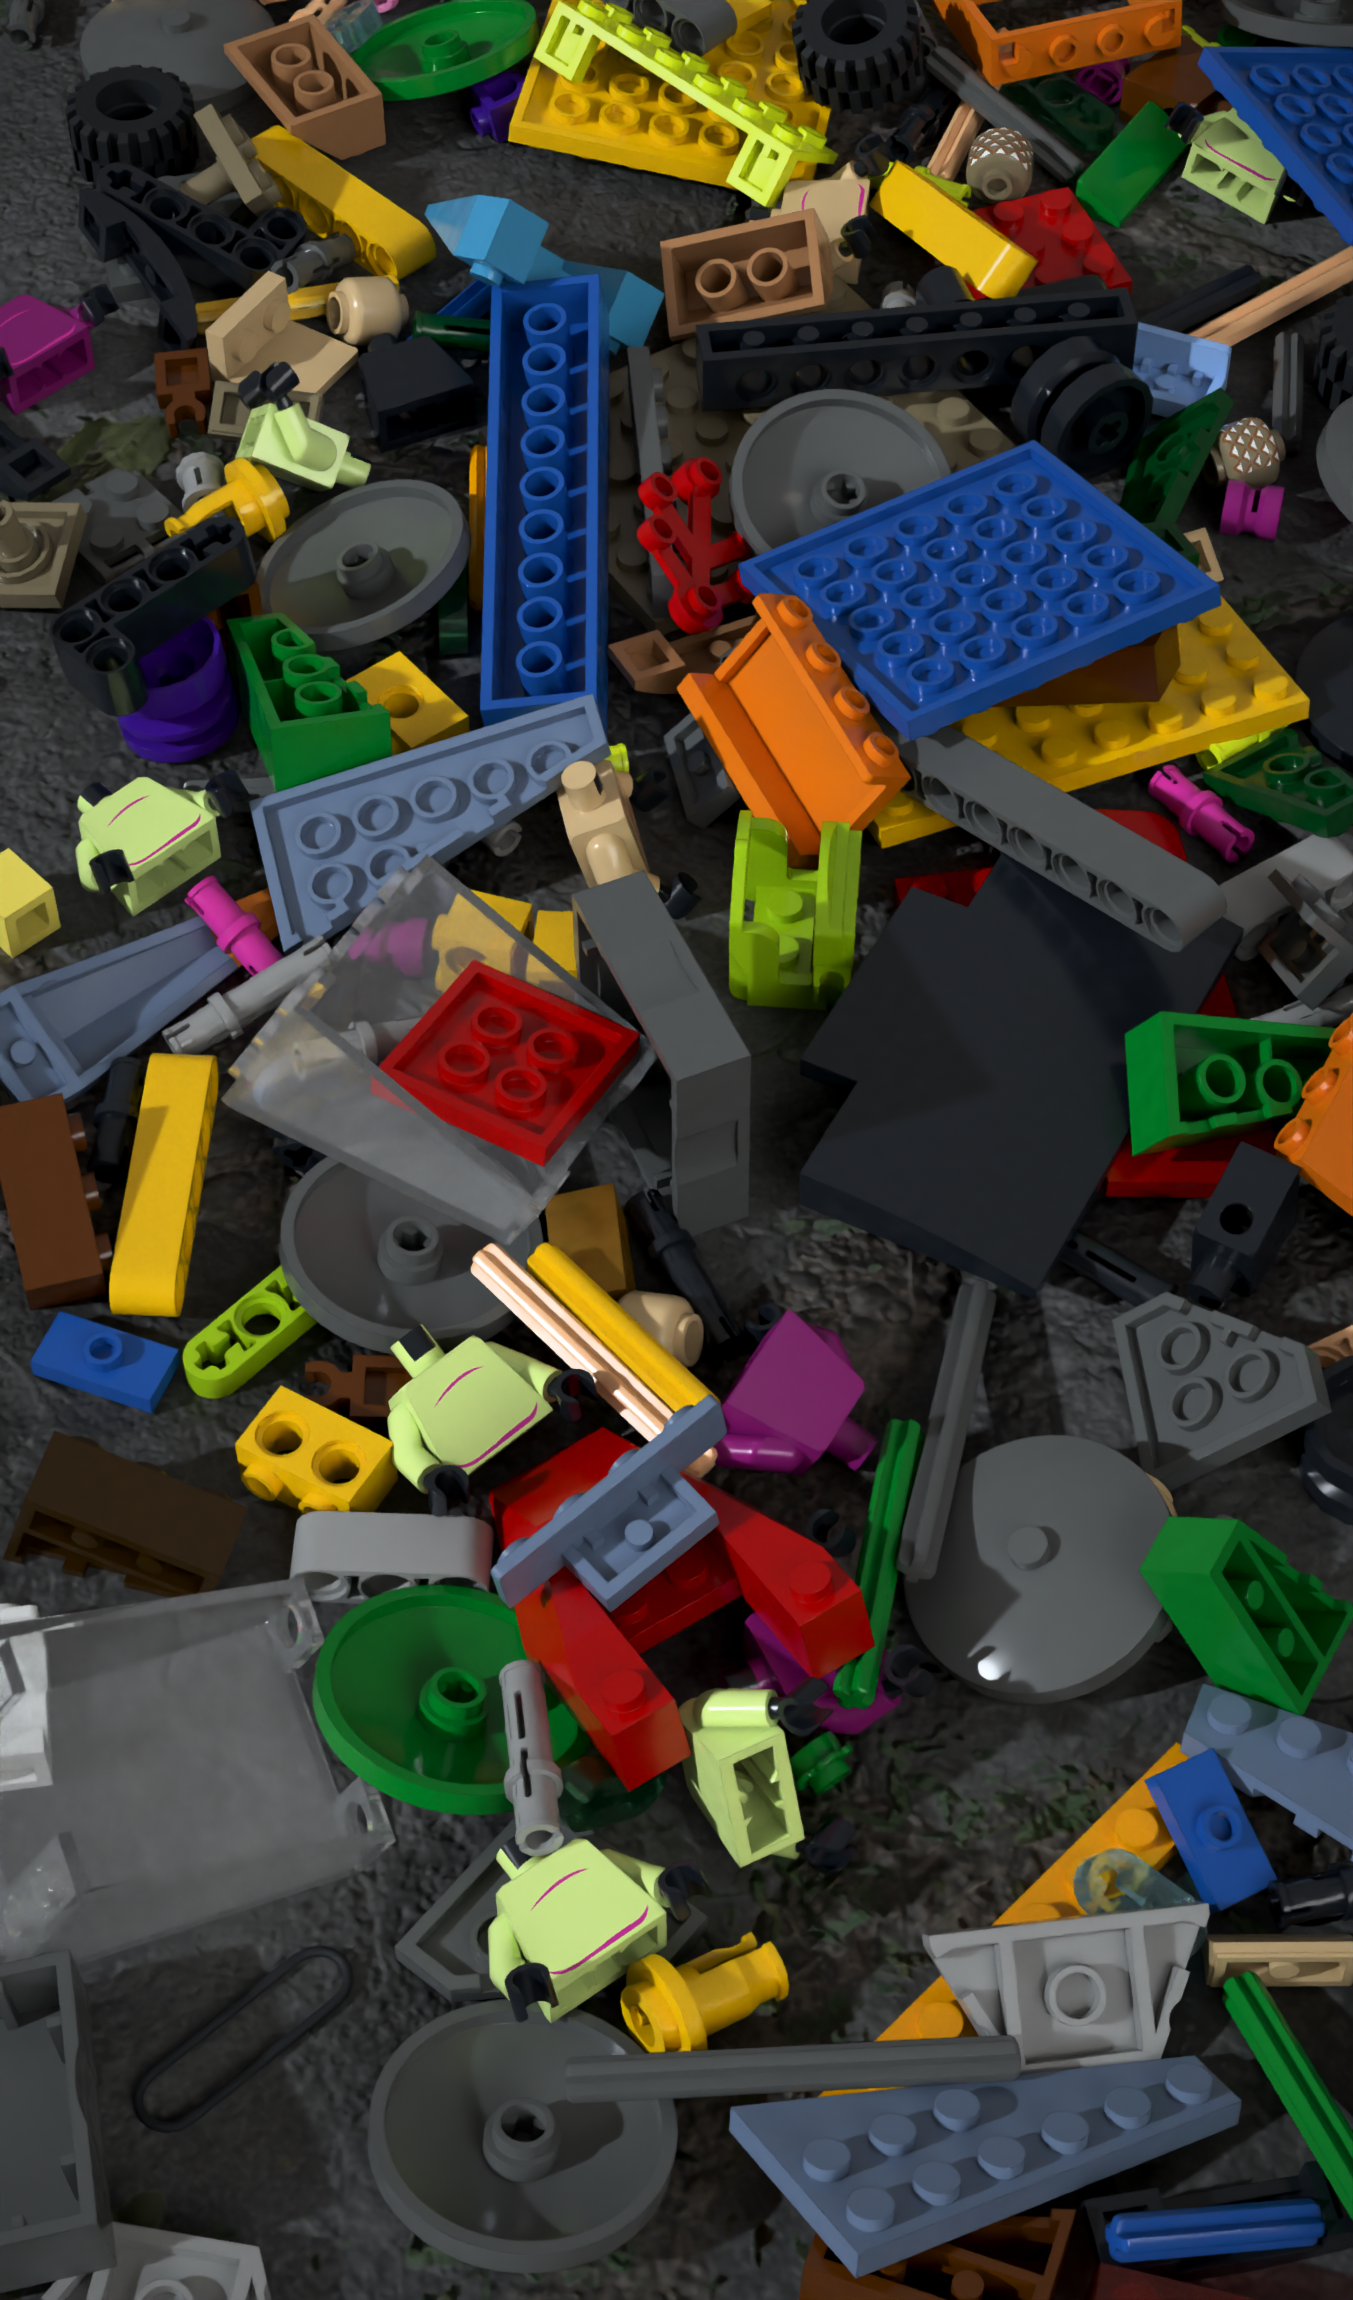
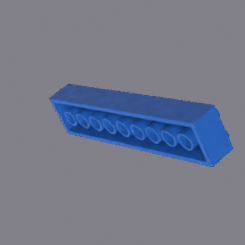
[480,273,609,741]

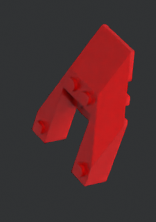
[488,1427,875,1792]

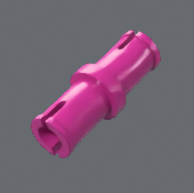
[1148,764,1255,863]
[184,875,284,977]

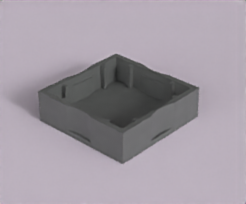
[572,870,751,1236]
[0,1949,117,2293]

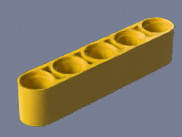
[251,125,436,281]
[869,159,1038,299]
[109,1053,219,1317]

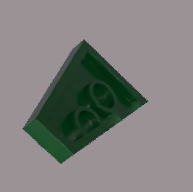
[1120,387,1234,523]
[1202,727,1353,838]

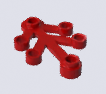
[637,457,756,635]

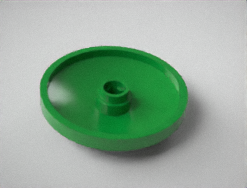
[348,0,541,101]
[312,1585,592,1815]

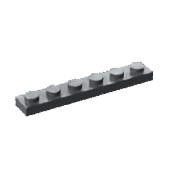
[627,346,685,618]

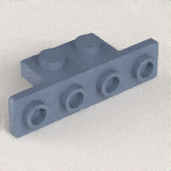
[491,1394,727,1613]

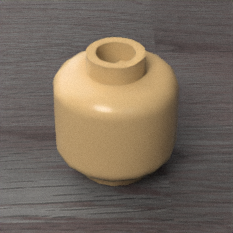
[326,276,409,347]
[617,1290,704,1368]

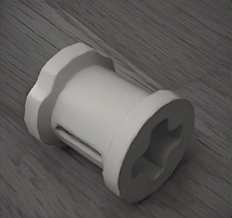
[175,452,225,525]

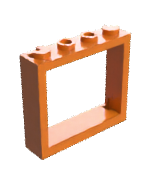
[931,0,1182,86]

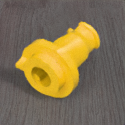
[164,457,290,543]
[620,1932,789,2053]

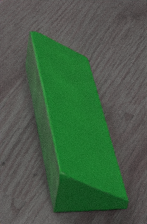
[1076,101,1192,228]

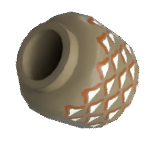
[966,127,1035,205]
[1201,417,1286,495]

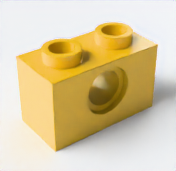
[346,651,470,756]

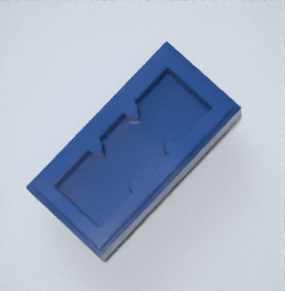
[30,1311,181,1414]
[1144,1748,1277,1914]

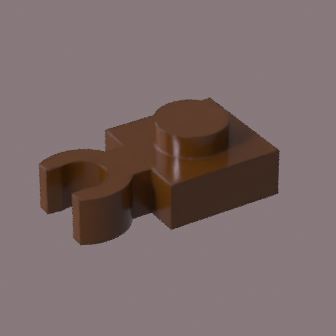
[154,347,213,438]
[303,1354,413,1428]

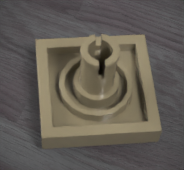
[178,104,284,218]
[0,500,87,608]

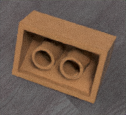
[223,14,386,160]
[660,208,834,342]

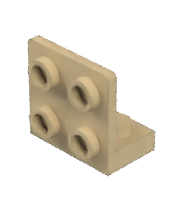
[205,271,359,394]

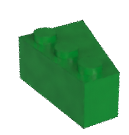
[1139,1516,1353,1716]

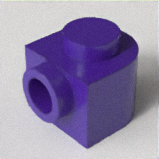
[469,72,525,144]

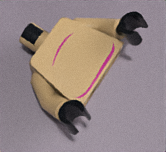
[749,133,890,284]
[556,760,702,919]

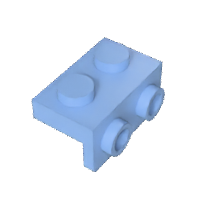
[1133,322,1232,418]

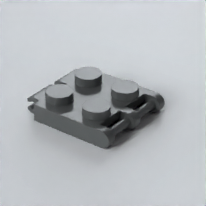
[50,467,196,587]

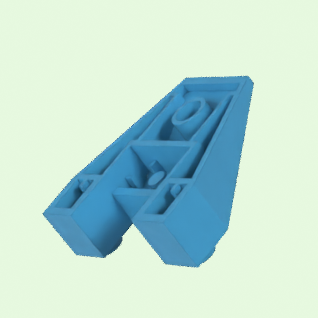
[424,194,665,356]

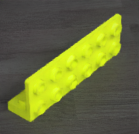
[533,0,838,208]

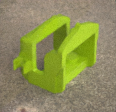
[729,810,862,1010]

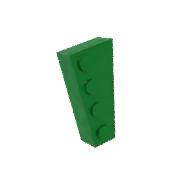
[226,612,392,792]
[1125,1011,1336,1157]

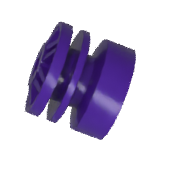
[117,616,240,763]

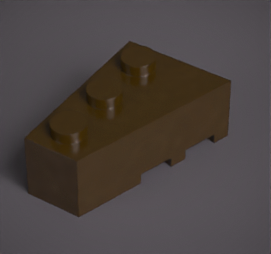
[3,1431,248,1606]

